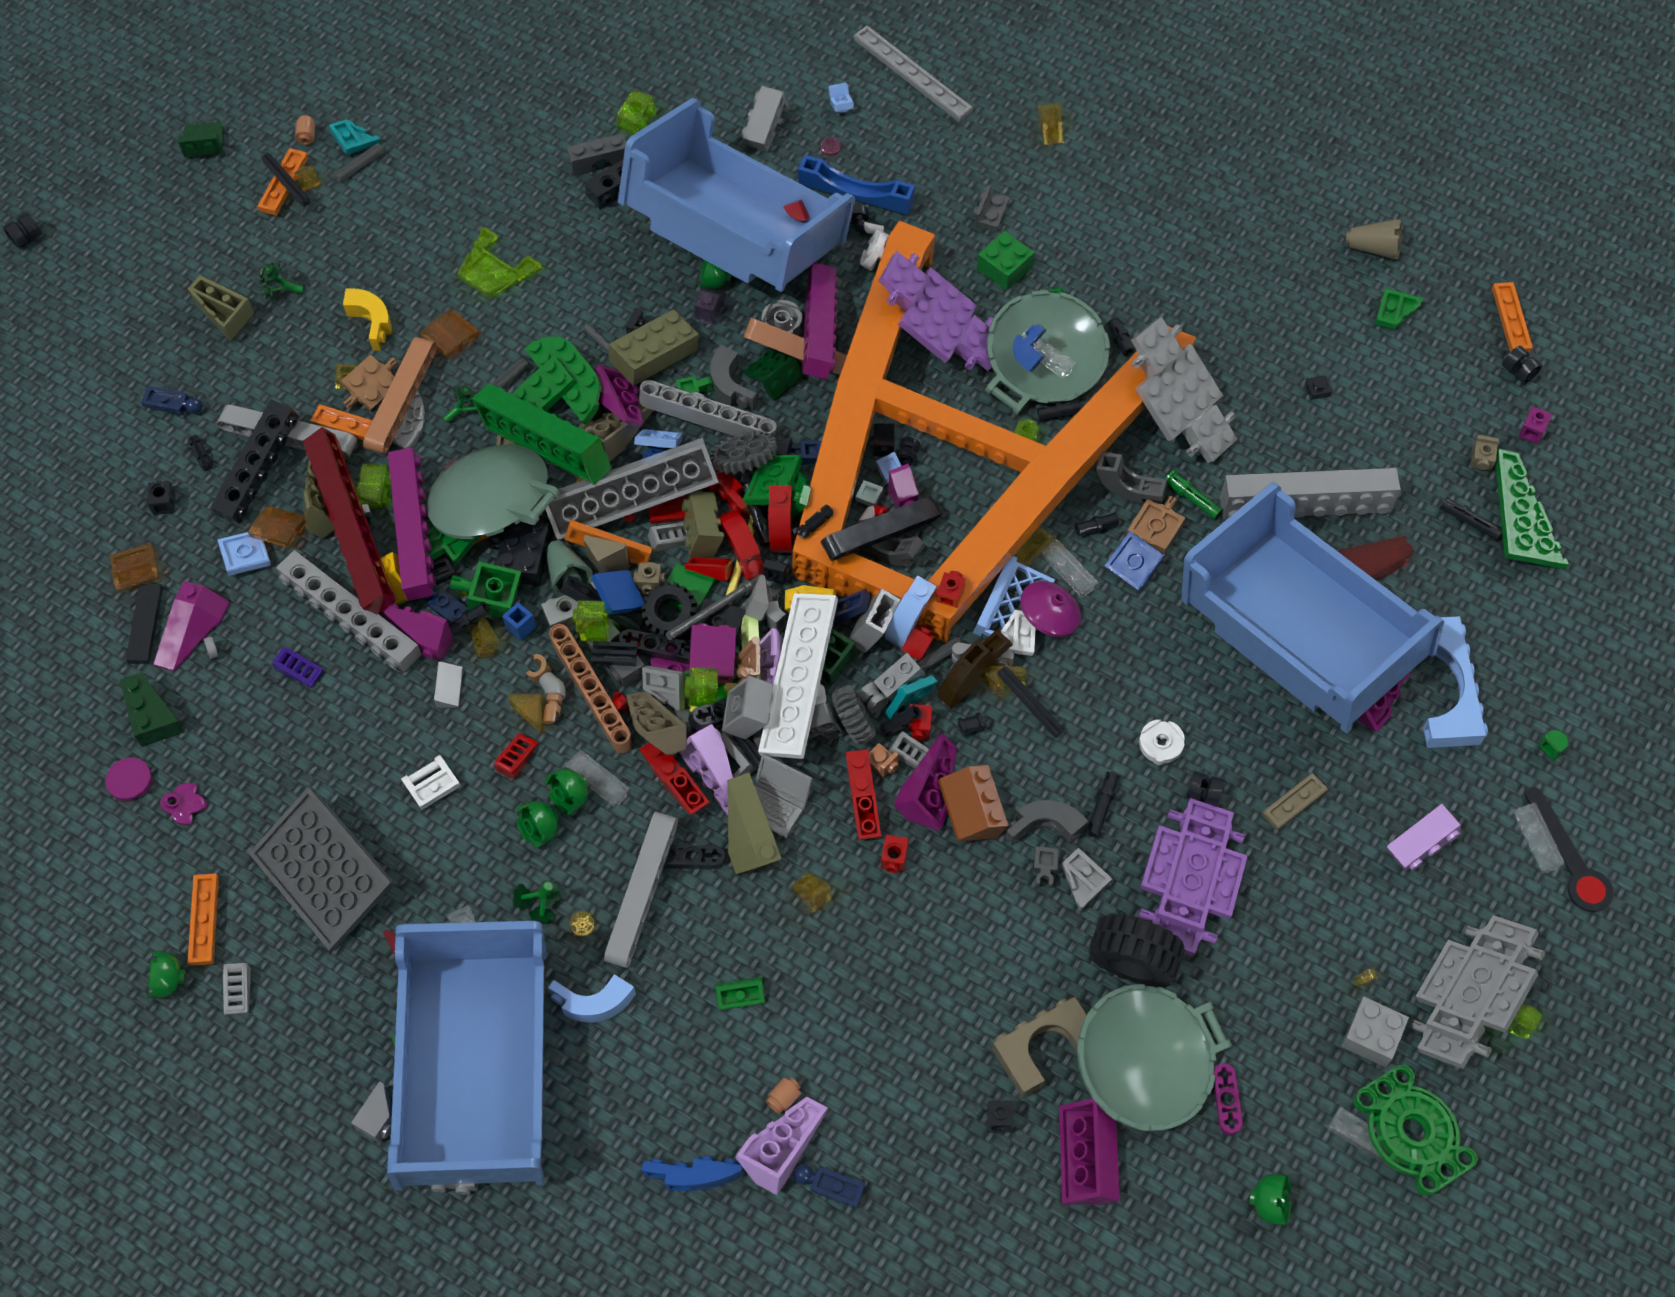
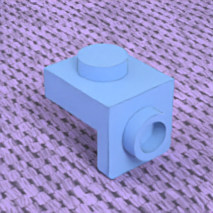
[829,83,854,113]
[875,452,901,484]

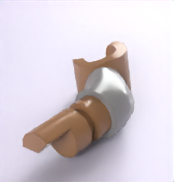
[526,654,566,724]

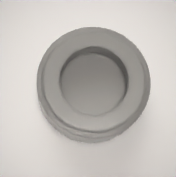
[204,636,218,659]

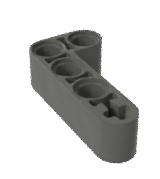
[751,703,843,749]

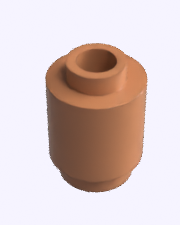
[295,115,315,145]
[766,1077,801,1114]

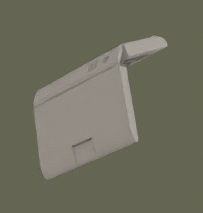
[754,753,813,838]

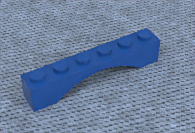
[798,155,915,215]

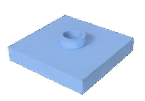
[634,429,683,448]
[217,529,271,576]

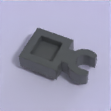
[1033,847,1059,888]

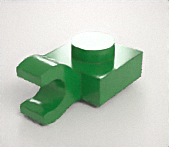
[675,376,714,393]

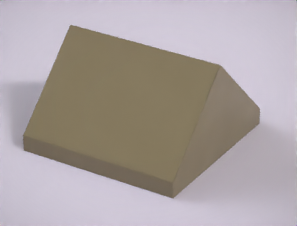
[583,535,630,573]

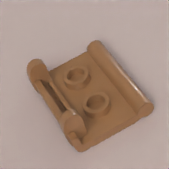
[723,636,760,693]

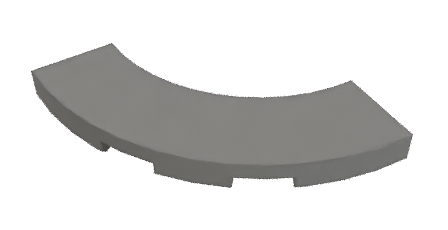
[392,390,425,450]

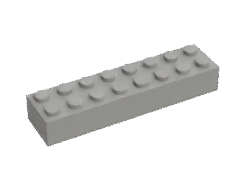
[545,438,719,540]
[1220,468,1401,519]

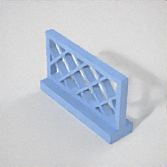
[973,556,1055,636]

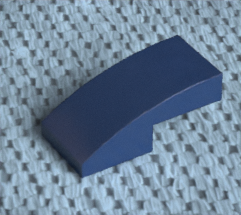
[790,440,821,465]

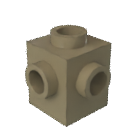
[634,562,665,595]

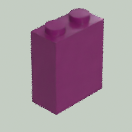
[688,623,736,685]

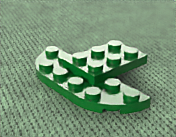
[512,336,602,425]

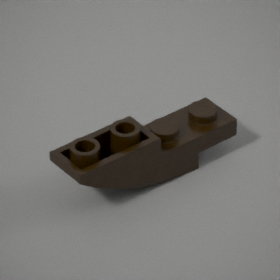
[937,629,1013,709]

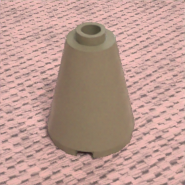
[1346,219,1402,259]

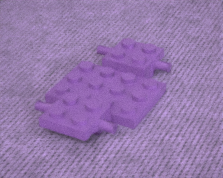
[878,251,994,371]
[1138,798,1248,957]

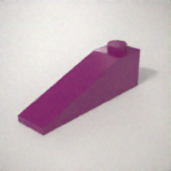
[595,364,643,427]
[378,603,454,661]

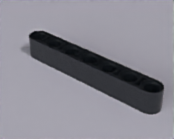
[820,496,942,561]

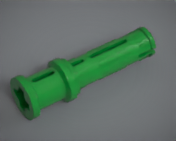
[1165,469,1223,520]

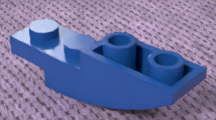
[642,1156,744,1191]

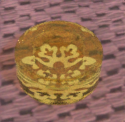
[570,911,594,936]
[1353,968,1378,987]

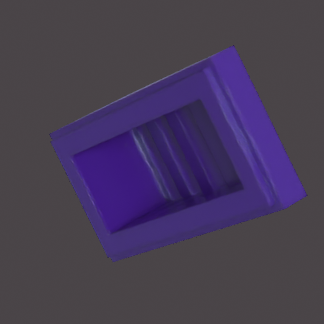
[272,647,324,688]

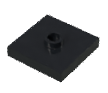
[696,598,746,642]

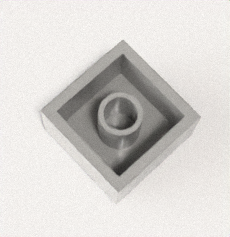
[722,676,773,739]
[1341,996,1409,1067]

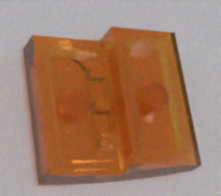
[420,309,479,358]
[248,506,306,548]
[109,543,159,591]

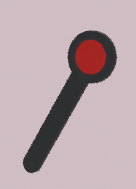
[1525,787,1614,912]

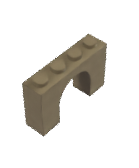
[992,997,1087,1099]

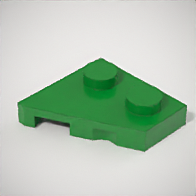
[1375,288,1423,329]

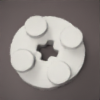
[860,230,889,271]
[1139,720,1185,765]

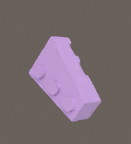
[1387,804,1461,872]

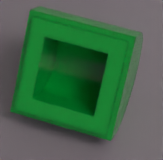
[1538,730,1568,761]

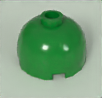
[698,260,731,290]
[545,769,588,815]
[516,801,559,848]
[147,950,185,999]
[1250,1174,1291,1225]

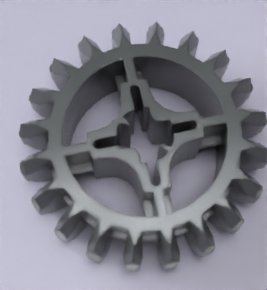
[832,685,876,745]

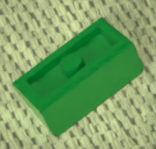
[715,977,765,1010]

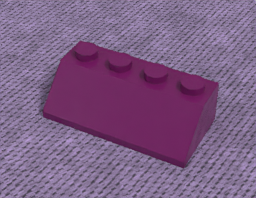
[1059,1098,1120,1205]

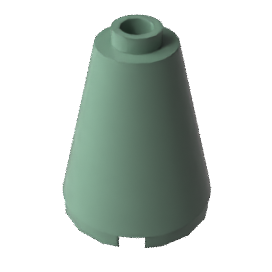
[546,540,593,597]

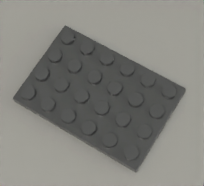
[249,787,395,951]

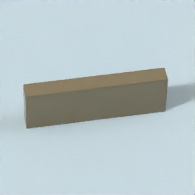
[1262,773,1328,831]

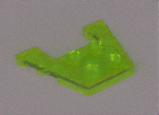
[457,226,542,297]

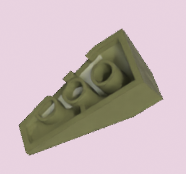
[727,773,781,874]

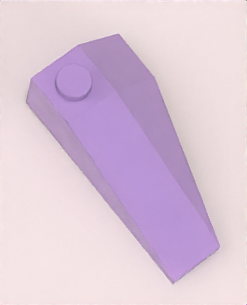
[679,724,733,815]

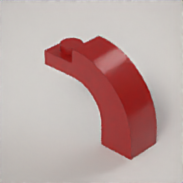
[768,486,794,554]
[716,510,764,580]

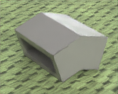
[765,601,786,633]

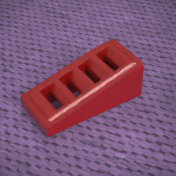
[684,557,733,581]
[493,733,538,780]

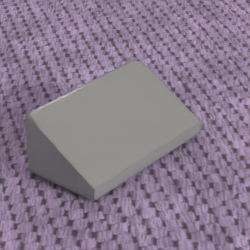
[434,662,463,708]

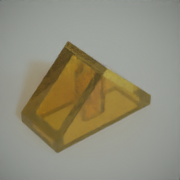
[1014,525,1055,566]
[507,693,545,734]
[791,872,831,913]

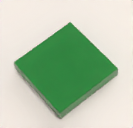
[666,563,715,611]

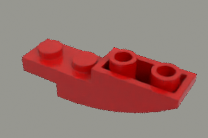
[702,469,749,519]
[639,742,710,816]
[846,749,881,840]

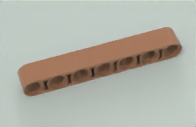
[743,318,847,375]
[363,337,437,454]
[549,624,633,753]

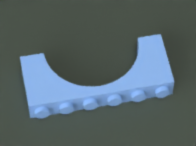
[1423,616,1488,748]

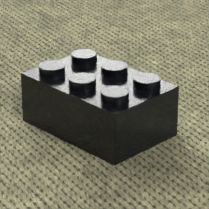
[495,517,553,586]

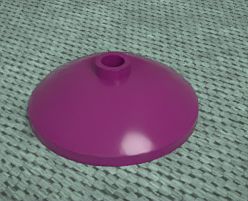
[1020,581,1081,637]

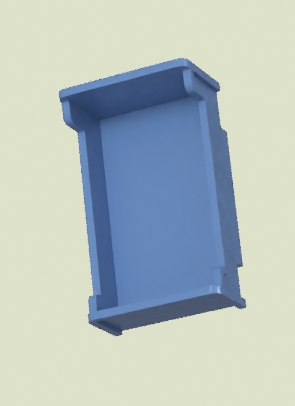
[618,98,855,292]
[1181,482,1444,734]
[387,921,547,1191]

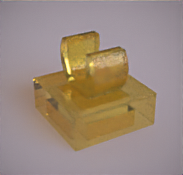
[294,165,320,191]

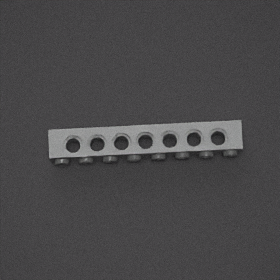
[276,550,422,673]

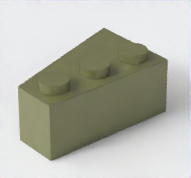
[188,275,254,341]
[682,491,724,558]

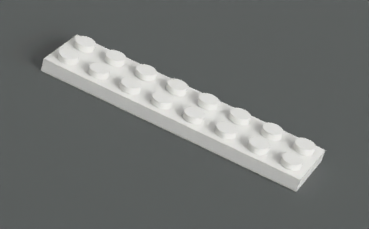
[758,593,838,759]

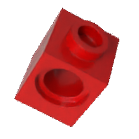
[901,624,936,661]
[881,835,908,873]

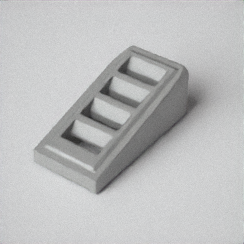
[648,522,687,552]
[745,574,768,620]
[888,731,929,768]
[223,963,251,1015]

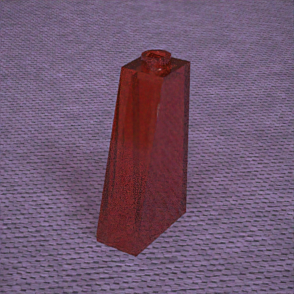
[1337,536,1413,581]

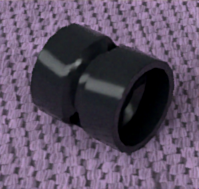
[3,212,42,248]
[1502,345,1543,384]
[1186,771,1225,807]

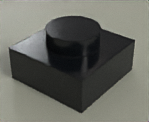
[1305,375,1332,400]

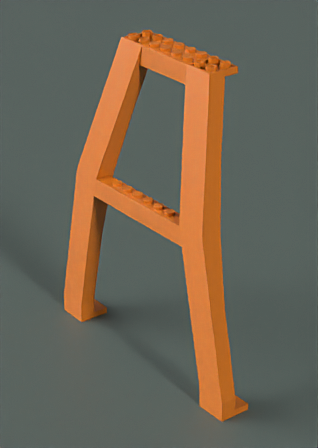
[792,221,1196,643]

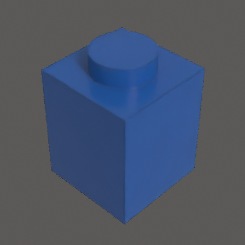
[502,602,537,641]

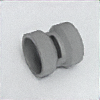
[858,682,888,713]

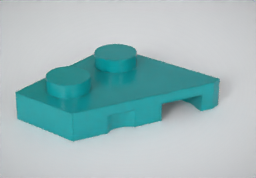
[329,119,380,155]
[884,675,937,720]

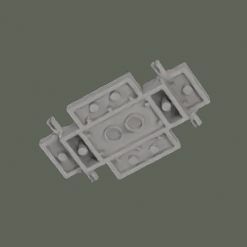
[1131,317,1237,463]
[1411,915,1545,1069]

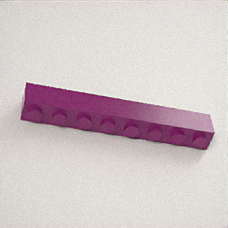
[802,263,838,379]
[388,447,436,601]

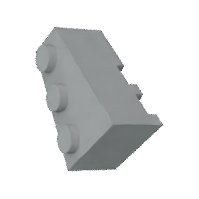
[741,86,789,152]

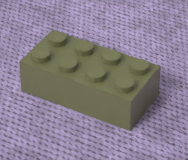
[608,309,699,386]

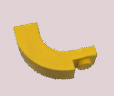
[343,288,392,351]

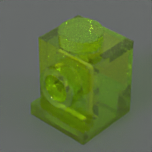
[1014,419,1039,441]

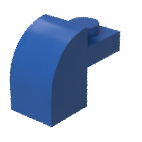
[1013,324,1047,372]

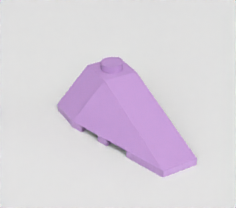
[759,628,784,688]
[736,1097,828,1195]

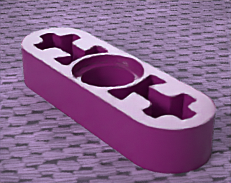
[1213,1063,1242,1136]

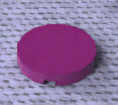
[105,758,153,802]

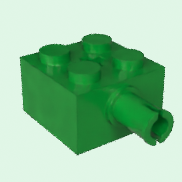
[450,561,521,619]

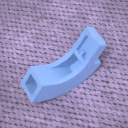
[885,575,937,649]
[548,974,636,1022]

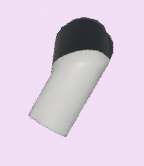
[855,219,884,234]

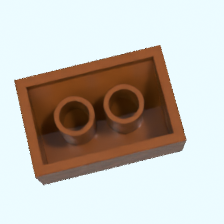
[938,765,1009,842]

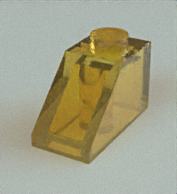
[1038,102,1063,145]

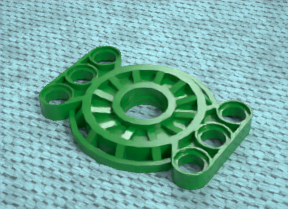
[1353,1065,1477,1196]

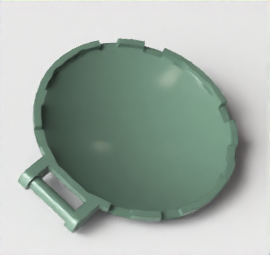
[985,290,1110,415]
[426,445,560,539]
[1077,984,1232,1131]

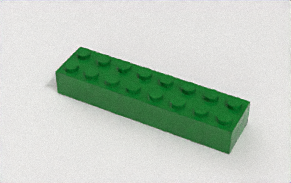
[471,383,612,485]

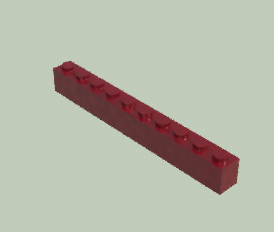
[303,427,396,615]

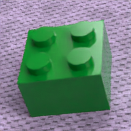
[977,231,1034,291]

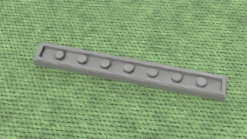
[854,26,973,122]

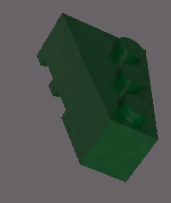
[822,629,856,686]
[120,673,185,747]

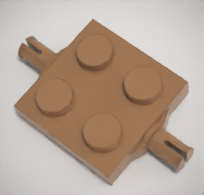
[341,354,399,411]
[1127,496,1185,554]

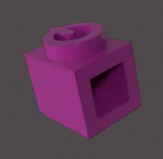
[1518,406,1552,444]

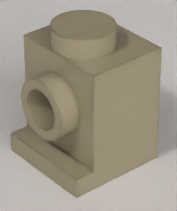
[1470,435,1499,470]

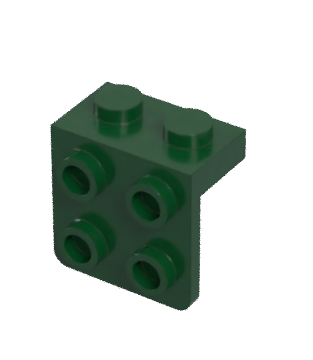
[178,122,223,158]
[744,349,804,400]

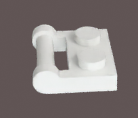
[401,755,460,810]

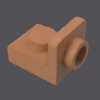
[869,743,899,778]

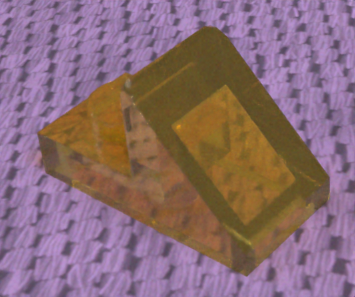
[981,666,1026,699]

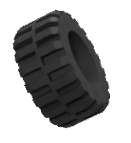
[1088,913,1185,987]

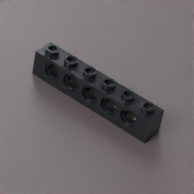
[584,159,624,209]
[210,399,299,524]

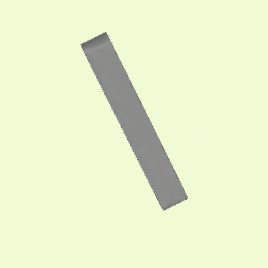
[639,380,776,437]
[217,405,357,460]
[604,812,678,968]

